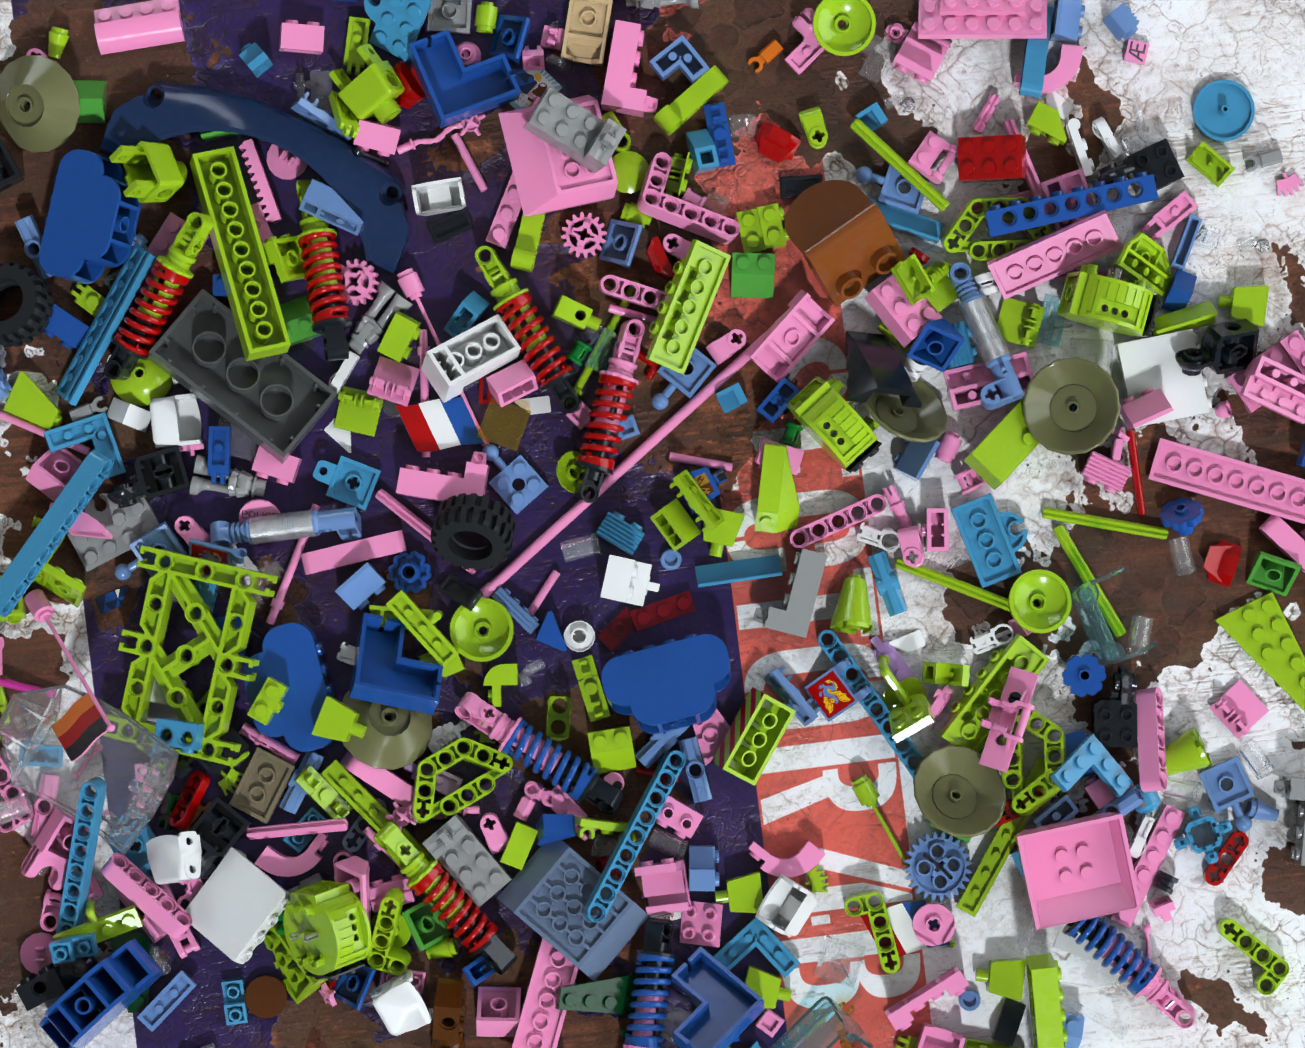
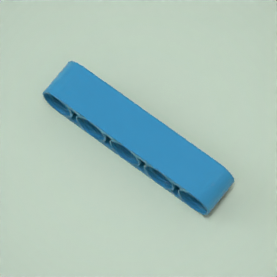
[1019,4,1054,98]

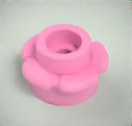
[885,23,906,44]

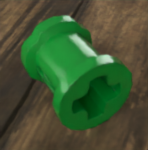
[566,339,592,366]
[779,421,804,448]

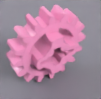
[561,212,607,259]
[336,259,380,306]

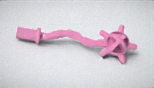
[397,114,486,155]
[385,801,480,832]

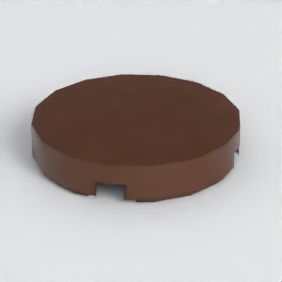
[245,975,288,1018]

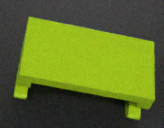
[1186,141,1235,187]
[890,254,936,306]
[500,821,538,870]

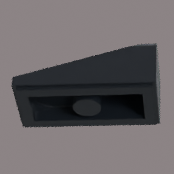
[991,997,1026,1046]

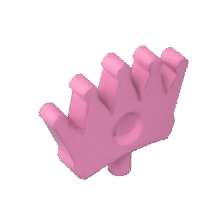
[1276,172,1304,197]

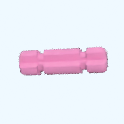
[972,93,1000,134]

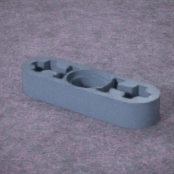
[342,798,387,852]

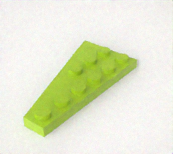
[1214,592,1305,712]

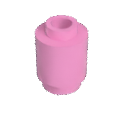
[935,431,962,464]

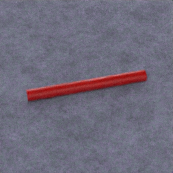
[1126,430,1146,515]

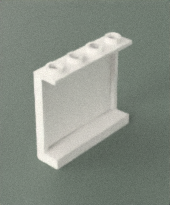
[1114,329,1212,428]
[185,847,290,964]

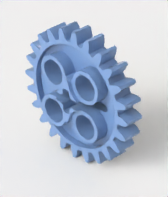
[902,832,972,901]

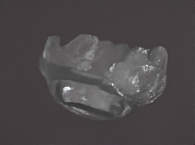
[661,1008,690,1042]

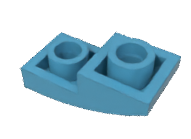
[282,807,327,855]
[49,932,99,964]
[221,977,248,1025]

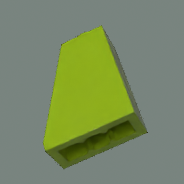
[3,371,63,430]

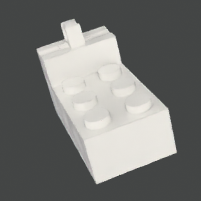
[421,314,521,403]
[600,555,660,606]

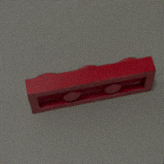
[628,590,696,632]

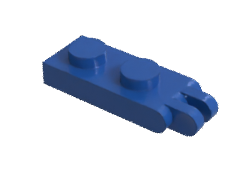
[207,426,232,484]

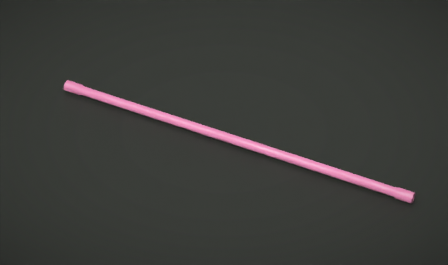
[479,315,783,598]

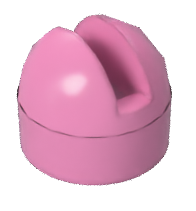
[1215,400,1232,418]

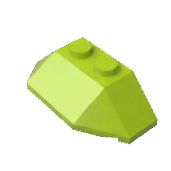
[1112,232,1173,297]

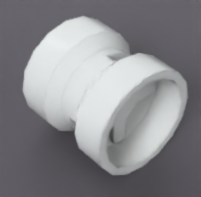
[973,272,1000,297]
[903,357,927,382]

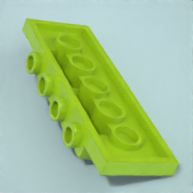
[645,239,731,375]
[939,633,1050,752]

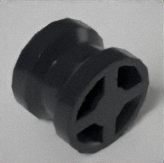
[1153,870,1179,895]

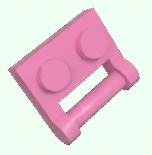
[908,131,958,184]

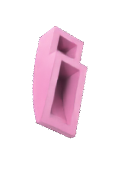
[49,502,113,539]

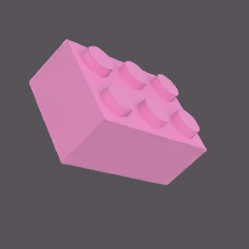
[864,275,942,348]

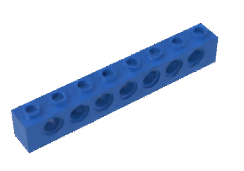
[983,171,1159,237]

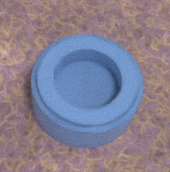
[660,549,682,570]
[958,989,980,1011]

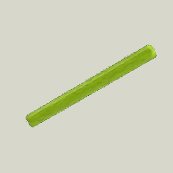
[850,119,950,211]
[1042,507,1168,540]
[1053,524,1126,637]
[895,557,1010,612]

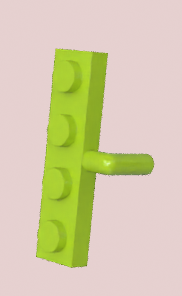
[386,590,459,668]
[53,900,143,943]

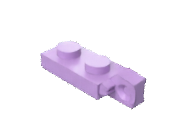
[870,635,917,682]
[403,761,463,796]

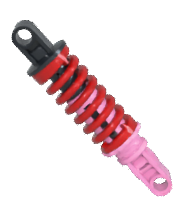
[574,319,645,503]

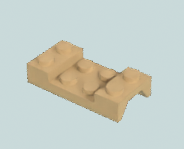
[561,0,613,66]

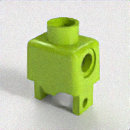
[329,44,405,125]
[109,141,187,203]

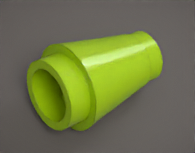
[48,26,69,59]
[426,937,459,960]

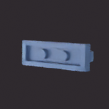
[291,92,351,141]
[763,666,821,727]
[137,970,197,1032]

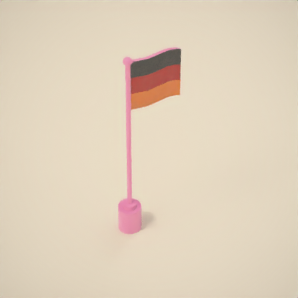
[24,589,115,761]

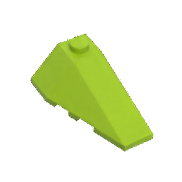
[754,443,800,533]
[264,924,328,1004]

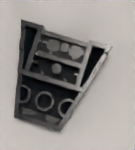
[845,331,923,408]

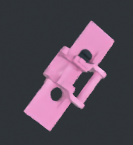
[979,666,1039,773]

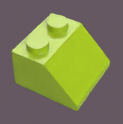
[587,725,637,774]

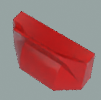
[392,61,426,109]
[754,121,801,163]
[647,236,675,280]
[1203,540,1242,587]

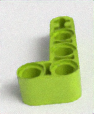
[654,65,729,136]
[510,213,546,272]
[367,888,411,976]
[844,889,900,974]
[1216,917,1290,995]

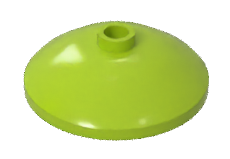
[812,0,876,56]
[110,345,173,406]
[1008,569,1072,634]
[450,598,514,662]

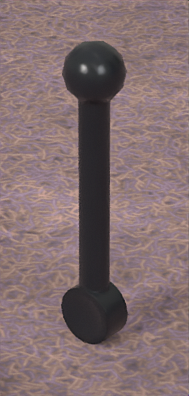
[353,147,390,167]

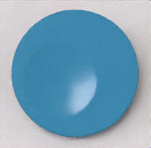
[1192,80,1255,142]

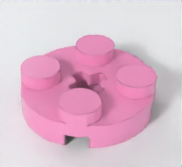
[929,686,954,726]
[912,902,955,946]

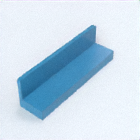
[868,198,944,244]
[695,555,783,588]

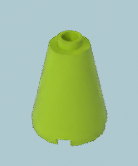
[830,574,873,634]
[1165,727,1212,776]

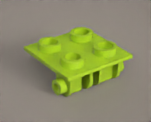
[664,152,693,198]
[925,262,959,313]
[997,298,1045,349]
[334,386,384,437]

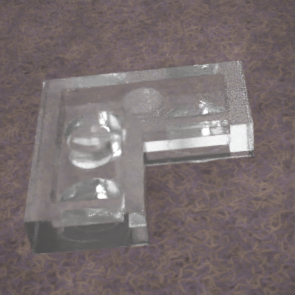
[858,34,897,84]

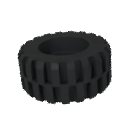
[0,261,54,347]
[430,493,516,570]

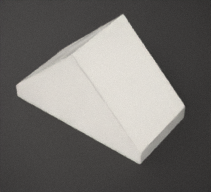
[106,397,151,433]

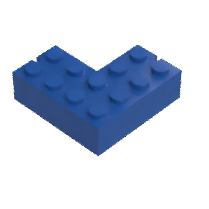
[407,29,521,128]
[349,612,443,715]
[671,946,764,1048]

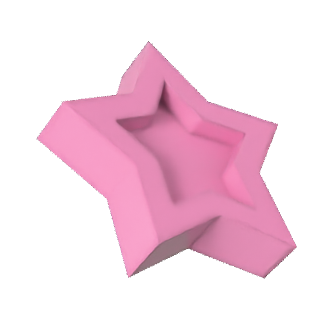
[1111,426,1130,442]
[179,444,204,456]
[319,982,337,1007]

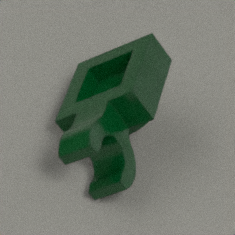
[157,792,180,831]

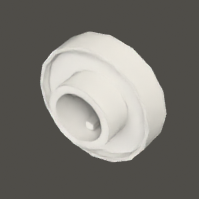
[564,621,595,652]

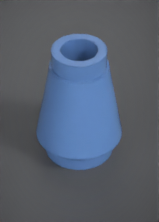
[1245,799,1279,821]

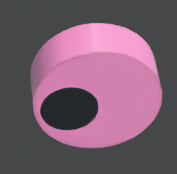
[604,772,624,790]

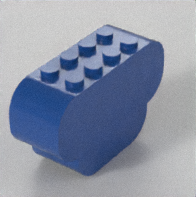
[39,149,141,284]
[243,623,335,752]
[601,634,732,734]
[39,939,163,1048]

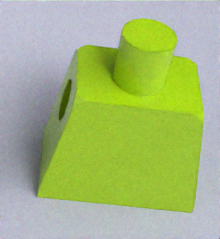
[1217,286,1269,328]
[551,295,602,331]
[703,508,745,558]
[312,696,367,742]
[715,871,763,913]
[975,958,1026,1001]
[745,965,792,1009]

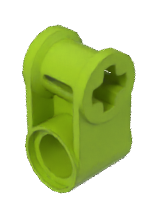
[798,106,828,149]

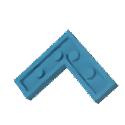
[43,412,126,480]
[1050,734,1134,798]
[713,917,801,978]

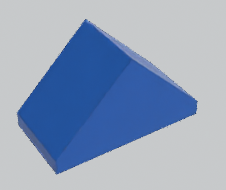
[1161,268,1197,312]
[536,610,568,652]
[536,814,576,846]
[462,955,495,987]

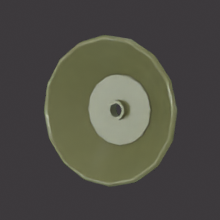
[0,55,80,152]
[1022,357,1120,455]
[863,378,947,443]
[342,690,432,770]
[913,745,1006,838]

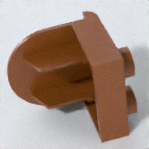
[785,180,905,307]

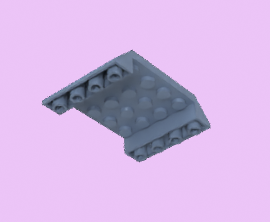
[497,840,650,981]

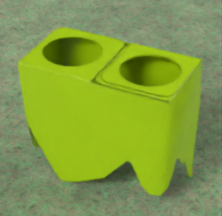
[546,696,571,741]

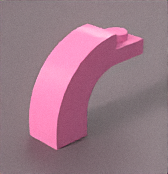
[1013,44,1083,96]
[254,833,329,877]
[748,840,825,877]

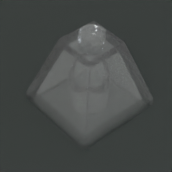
[813,934,866,988]

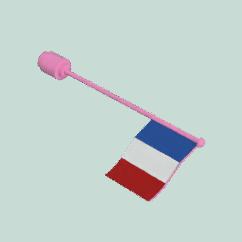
[395,268,489,452]

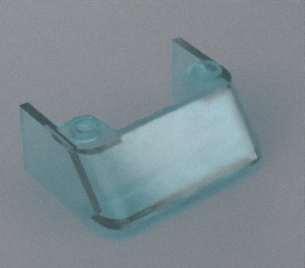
[1070,566,1158,665]
[771,996,873,1048]

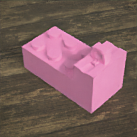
[601,20,658,117]
[396,451,490,502]

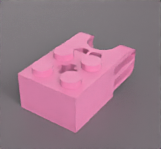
[21,807,89,891]

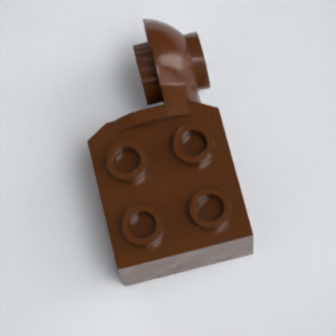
[430,978,467,1048]

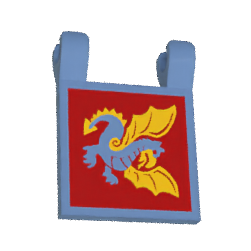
[189,538,247,575]
[803,658,872,722]

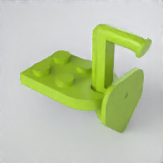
[31,515,86,608]
[877,655,934,743]

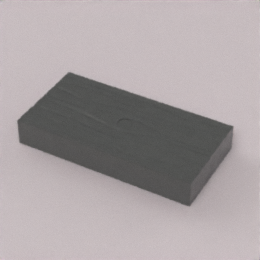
[148,289,337,464]

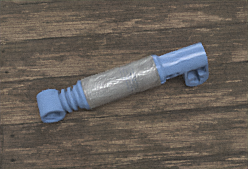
[949,262,1025,410]
[210,507,362,548]

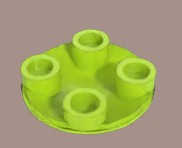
[612,151,648,193]

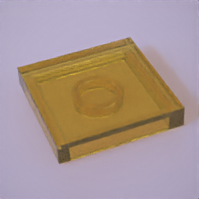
[476,397,531,451]

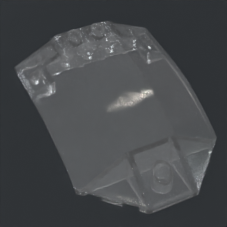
[0,684,179,854]

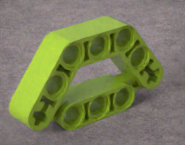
[941,196,1053,261]
[1001,708,1067,817]
[411,737,513,823]

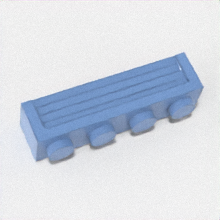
[1170,215,1202,270]
[492,587,540,634]

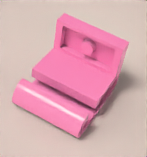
[891,21,952,86]
[634,858,691,915]

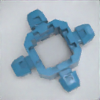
[1173,805,1233,865]

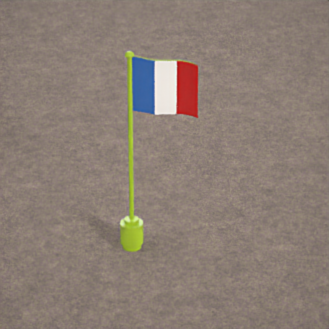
[851,774,956,957]

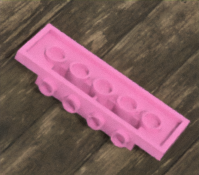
[918,0,1047,39]

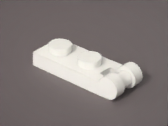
[1065,118,1095,178]

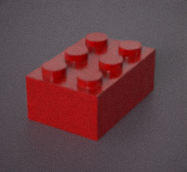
[958,134,1026,183]

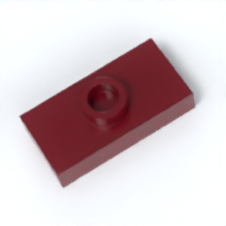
[597,607,634,651]

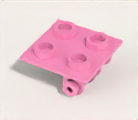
[367,356,420,407]
[1209,679,1269,739]
[679,901,723,947]

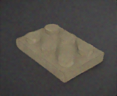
[229,747,297,824]

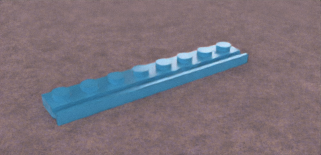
[55,243,156,406]

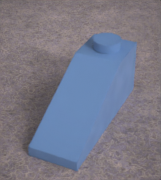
[299,179,363,236]

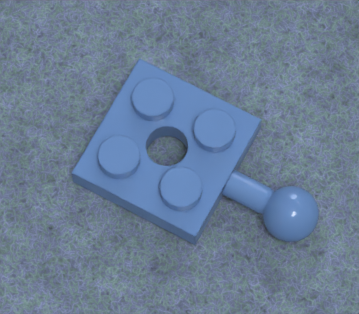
[855,165,929,214]
[652,348,717,410]
[482,444,549,514]
[114,521,189,580]
[1197,756,1255,832]

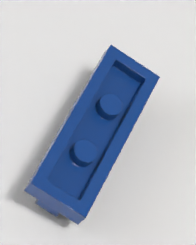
[703,102,736,168]

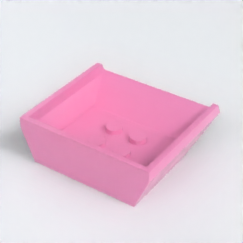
[498,95,618,217]
[1016,812,1141,931]

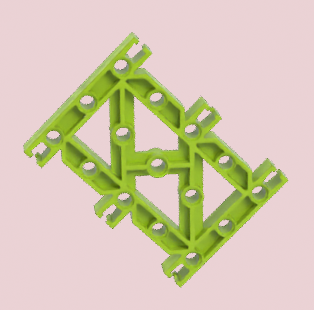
[104,545,278,766]

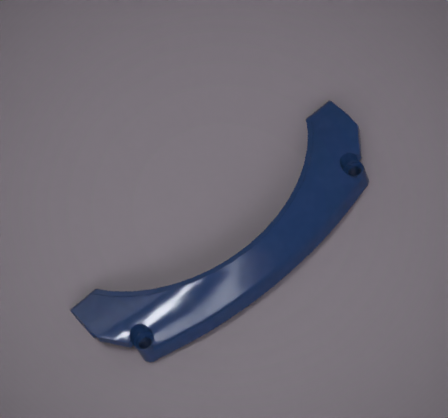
[100,81,410,273]

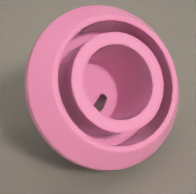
[456,41,481,67]

